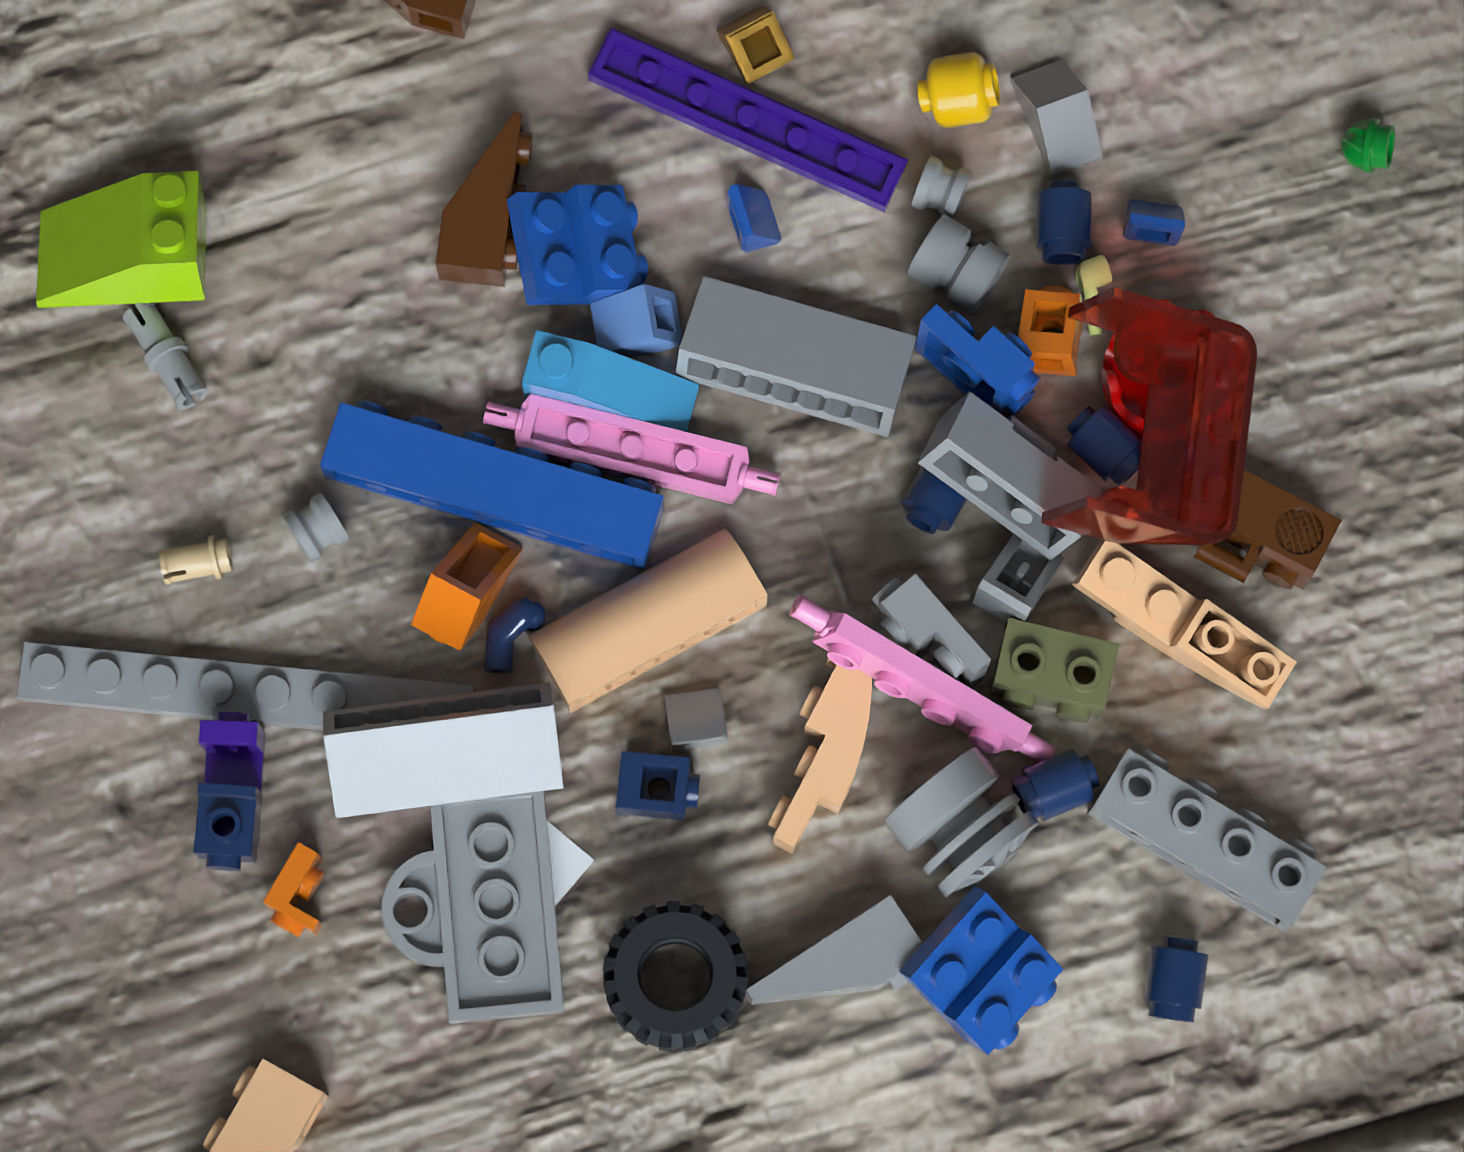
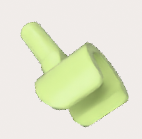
[1075,255,1112,336]

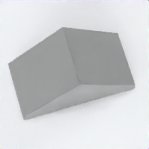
[1010,60,1103,178]
[972,534,1064,623]

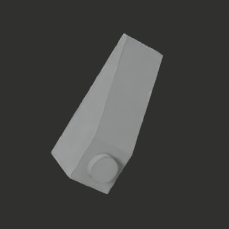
[745,895,923,1005]

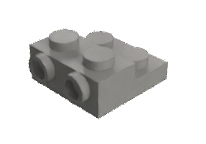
[869,574,991,689]

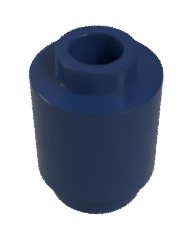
[1036,180,1092,265]
[1067,405,1150,487]
[901,467,967,534]
[1010,748,1100,821]
[1144,937,1209,1023]

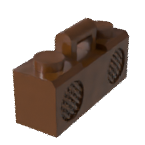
[1154,442,1342,590]

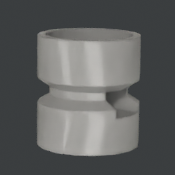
[907,214,1011,315]

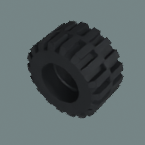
[603,901,748,1052]

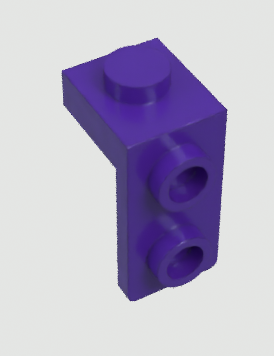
[199,711,265,843]

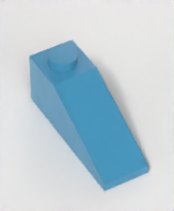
[522,330,699,432]

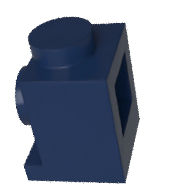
[616,751,700,821]
[193,783,263,871]

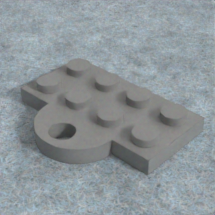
[382,791,565,1024]

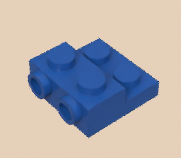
[507,185,648,305]
[914,304,1041,416]
[898,886,1064,1055]

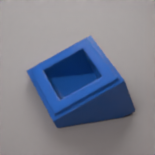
[727,184,781,253]
[1123,199,1185,246]

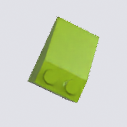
[36,171,207,308]

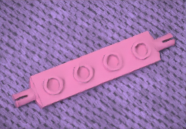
[483,394,781,505]
[789,594,1056,762]

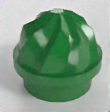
[1341,118,1395,173]

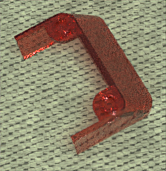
[1041,287,1257,546]

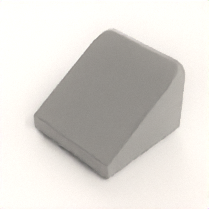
[664,688,728,752]

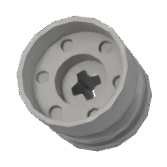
[884,746,1039,899]

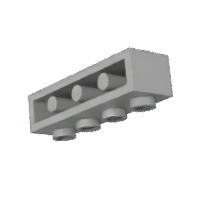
[1088,748,1327,932]

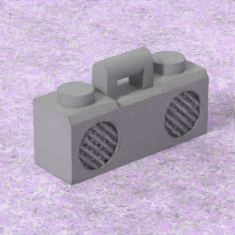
[918,392,1103,560]

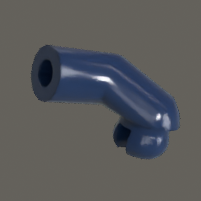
[485,596,545,674]

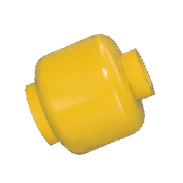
[917,52,1001,128]

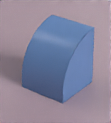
[590,284,683,357]

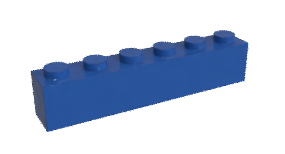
[320,400,664,571]

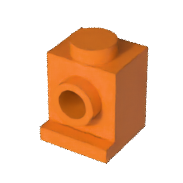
[1018,286,1084,376]

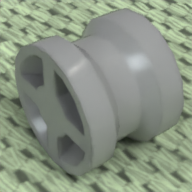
[911,155,972,219]
[282,492,350,563]

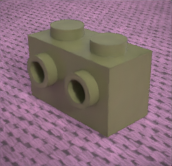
[989,618,1119,723]

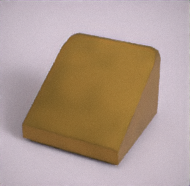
[717,6,795,84]

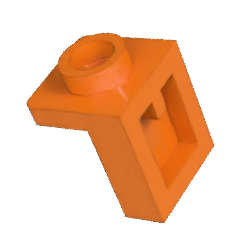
[263,842,324,938]

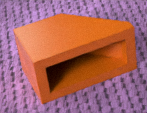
[411,522,523,651]

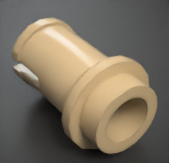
[159,535,233,585]

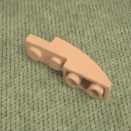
[1072,537,1297,709]
[768,658,872,854]

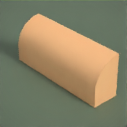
[527,528,768,713]

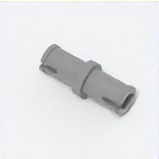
[123,303,209,410]

